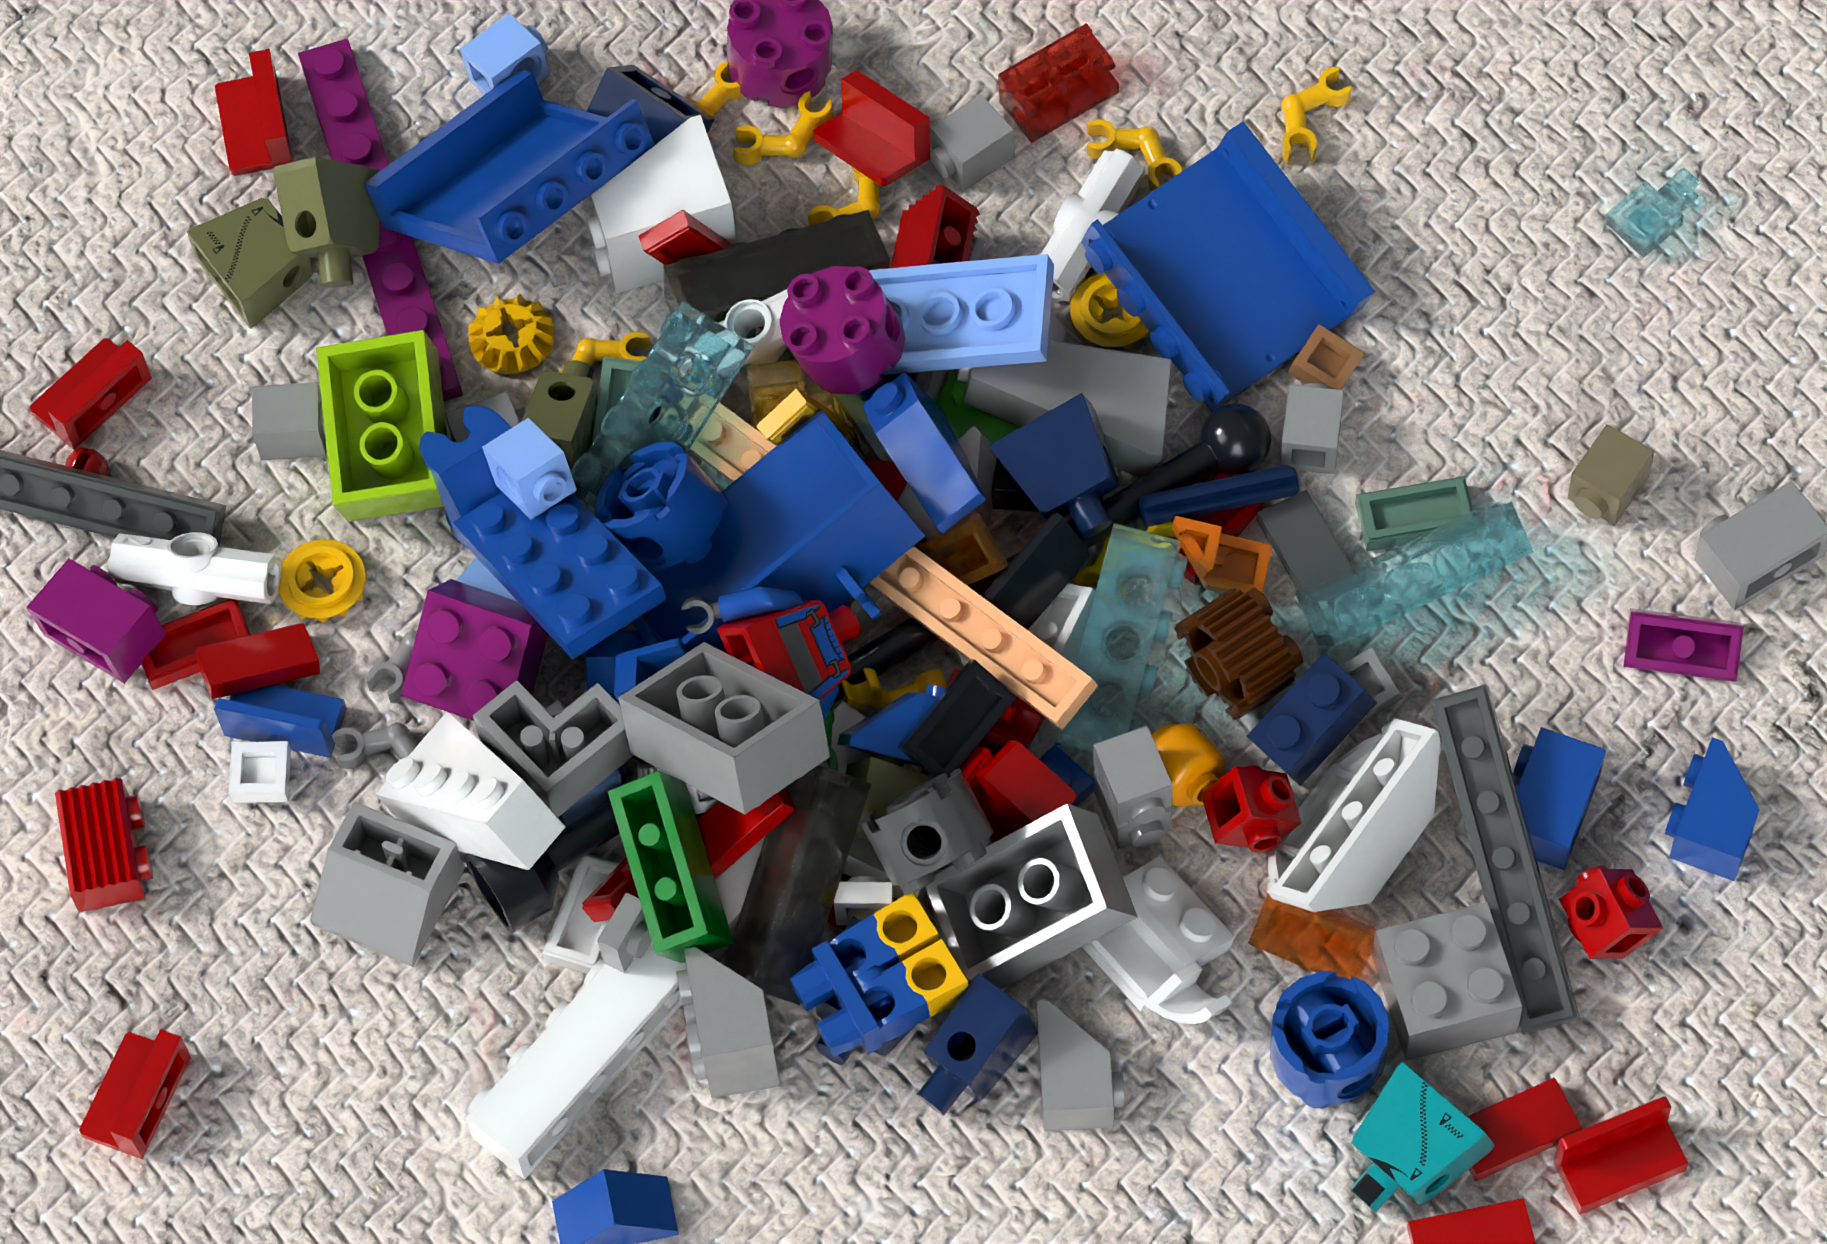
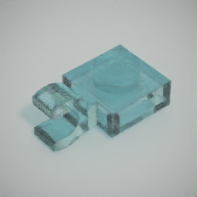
[1606,168,1700,258]

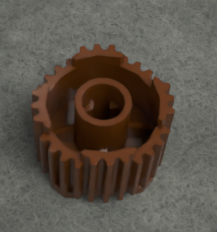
[1174,588,1304,720]

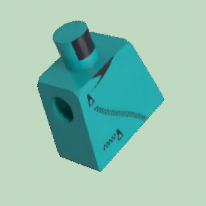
[1349,1062,1495,1213]

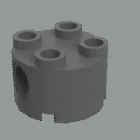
[859,768,994,895]

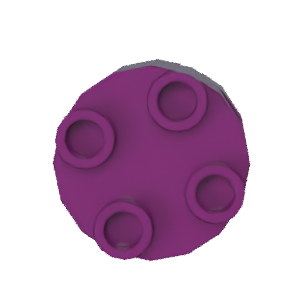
[727,0,833,108]
[779,266,906,394]

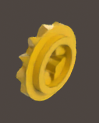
[1070,273,1149,351]
[468,293,555,374]
[279,539,367,624]

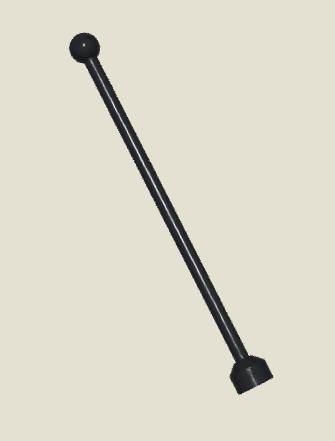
[464,404,1271,933]

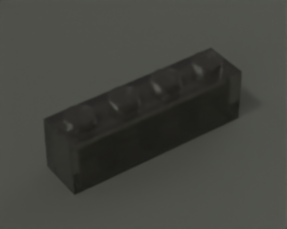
[663,210,890,340]
[724,765,871,1005]

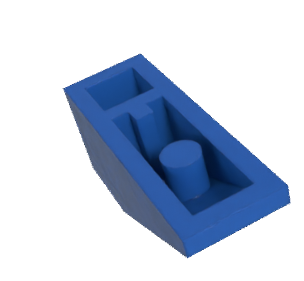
[862,371,986,534]

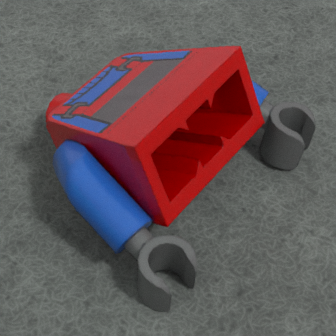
[681,586,860,721]

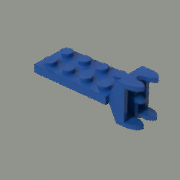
[420,406,667,660]

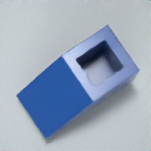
[1664,737,1760,881]

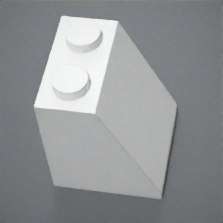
[586,115,739,294]

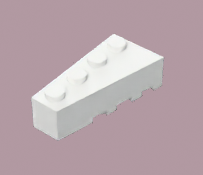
[375,712,565,870]

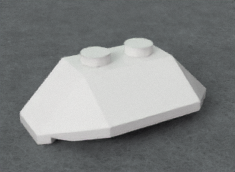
[1267,718,1441,912]

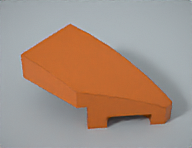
[1172,516,1272,594]

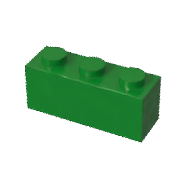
[608,771,734,963]

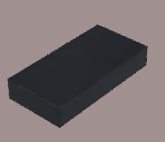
[898,659,1017,778]

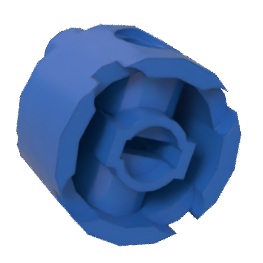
[594,442,728,572]
[1270,971,1389,1109]

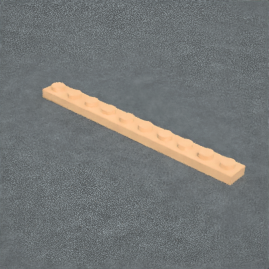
[657,381,1098,730]

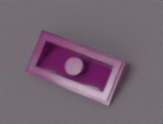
[1623,608,1744,682]

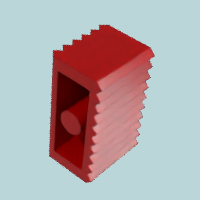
[891,185,980,268]
[55,778,153,912]

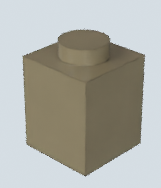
[1567,424,1655,526]

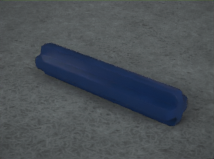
[1139,465,1299,526]

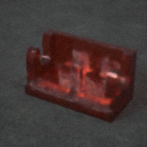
[998,23,1119,143]

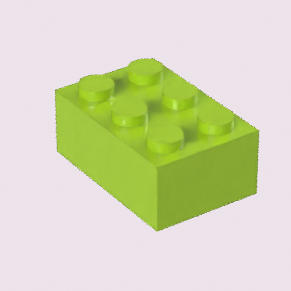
[316,330,447,522]

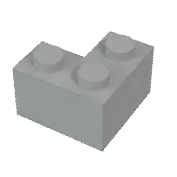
[473,680,634,818]

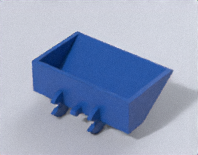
[632,409,925,654]

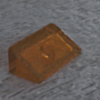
[1248,894,1378,980]

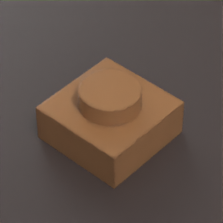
[1288,324,1365,390]

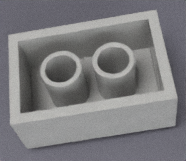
[618,642,830,814]
[925,804,1138,989]

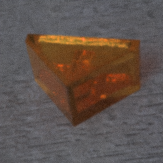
[914,510,1009,586]

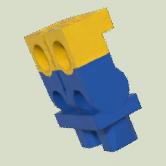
[790,893,969,1056]

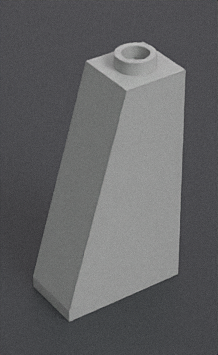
[956,340,1171,478]

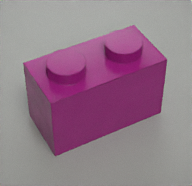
[26,558,166,684]

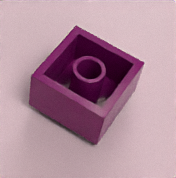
[401,579,548,721]

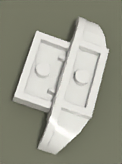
[1082,856,1235,1024]

